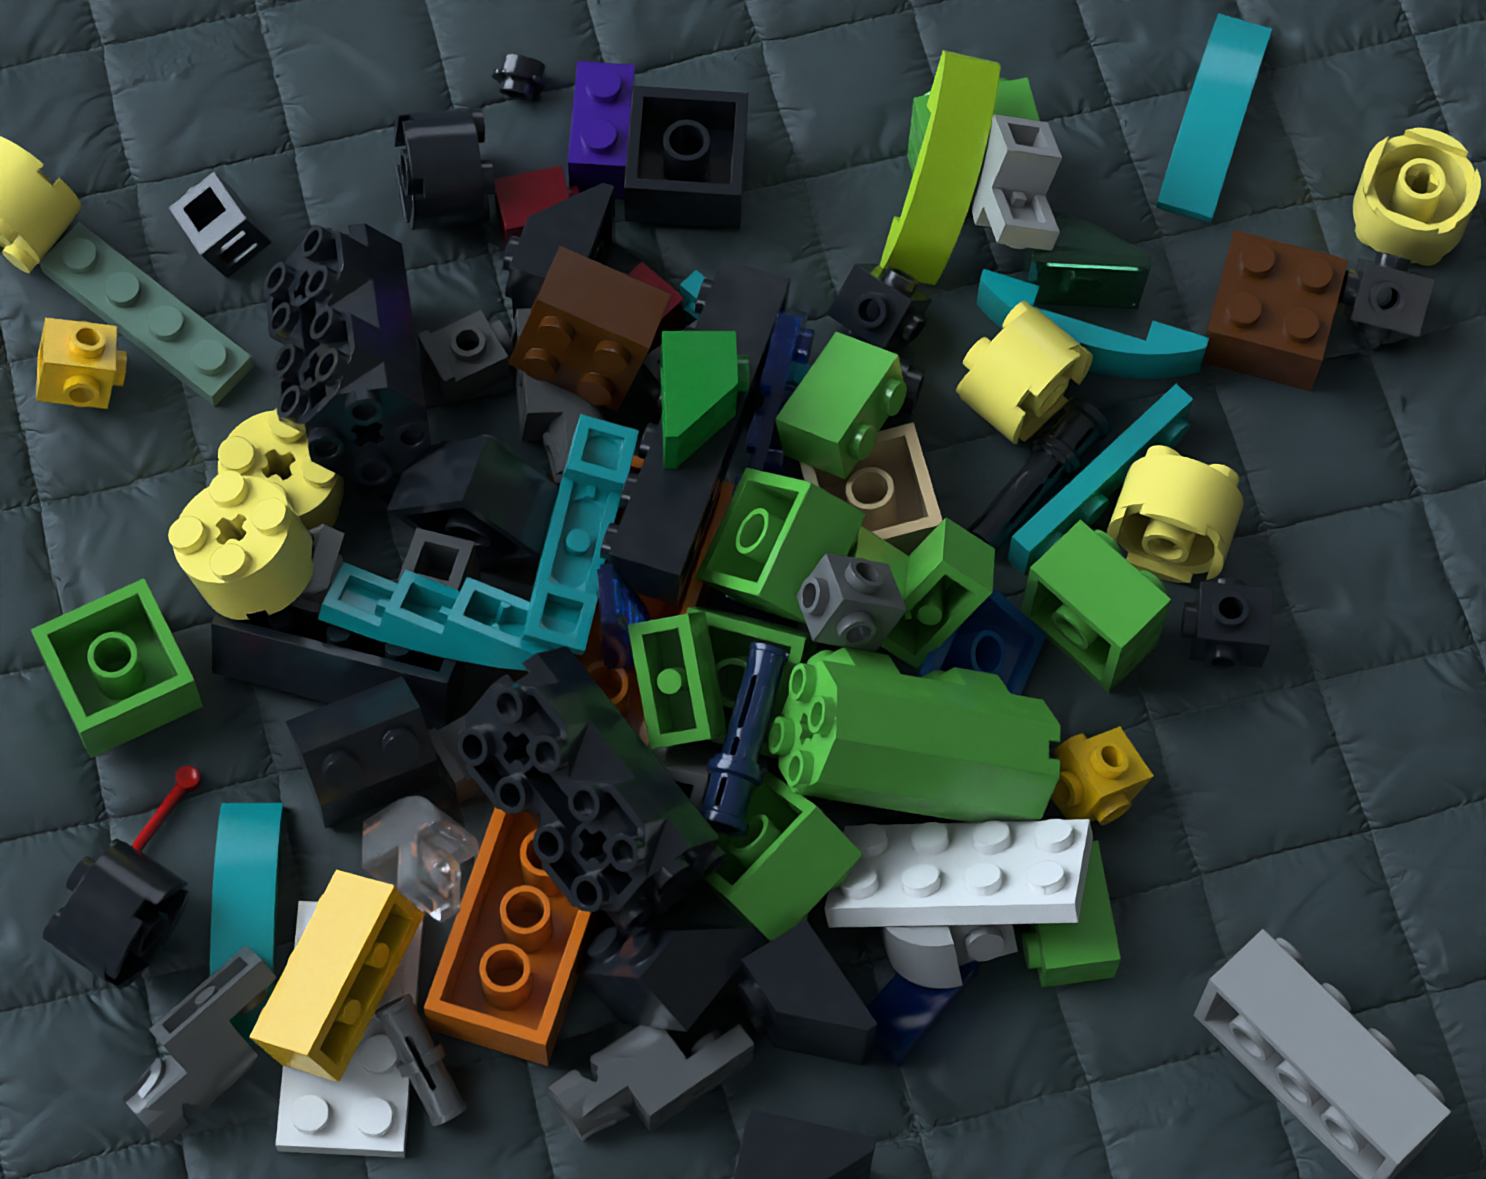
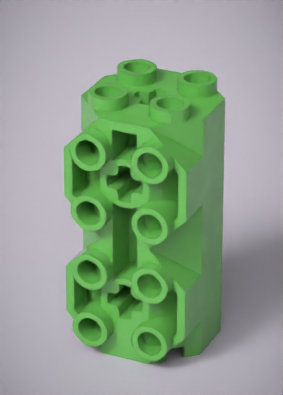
[768,647,1060,822]

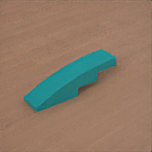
[318,562,556,671]

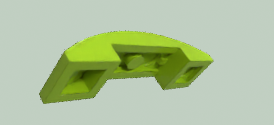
[880,50,1001,285]

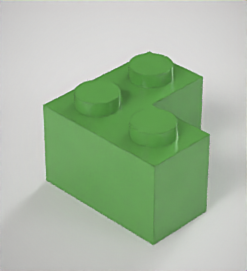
[847,517,995,669]

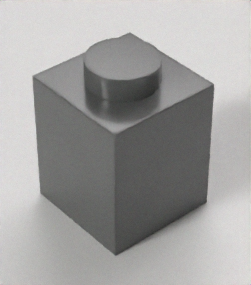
[398,528,481,591]

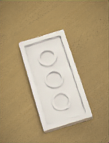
[824,819,1093,928]
[276,901,425,1158]

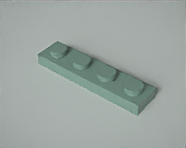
[40,222,254,407]

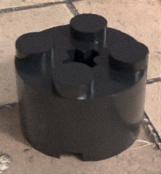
[394,107,495,231]
[42,838,189,989]

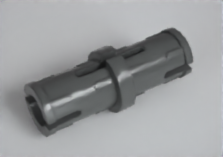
[374,993,468,1126]

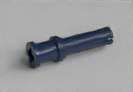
[697,643,789,837]

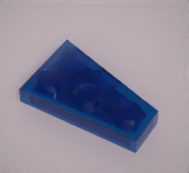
[732,308,815,497]

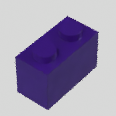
[568,61,635,200]

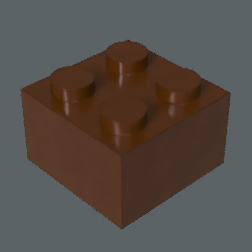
[1202,230,1349,392]
[508,246,671,412]

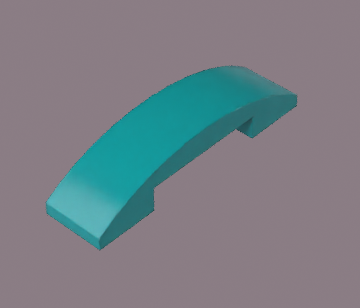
[1156,13,1272,223]
[976,269,1209,379]
[523,414,639,656]
[210,803,284,1045]

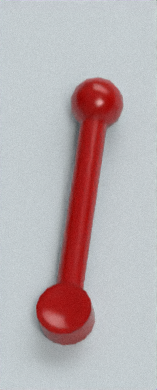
[131,766,201,852]

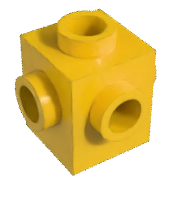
[36,317,127,409]
[1051,726,1154,825]

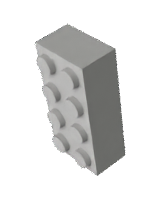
[1194,929,1451,1179]

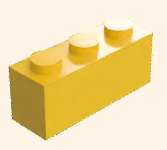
[249,870,425,1083]

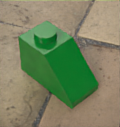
[660,331,749,469]

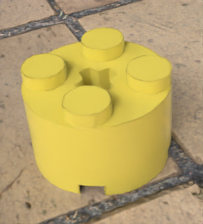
[1353,128,1481,266]
[0,136,82,273]
[956,301,1093,444]
[218,408,344,531]
[1107,445,1244,583]
[168,471,315,620]

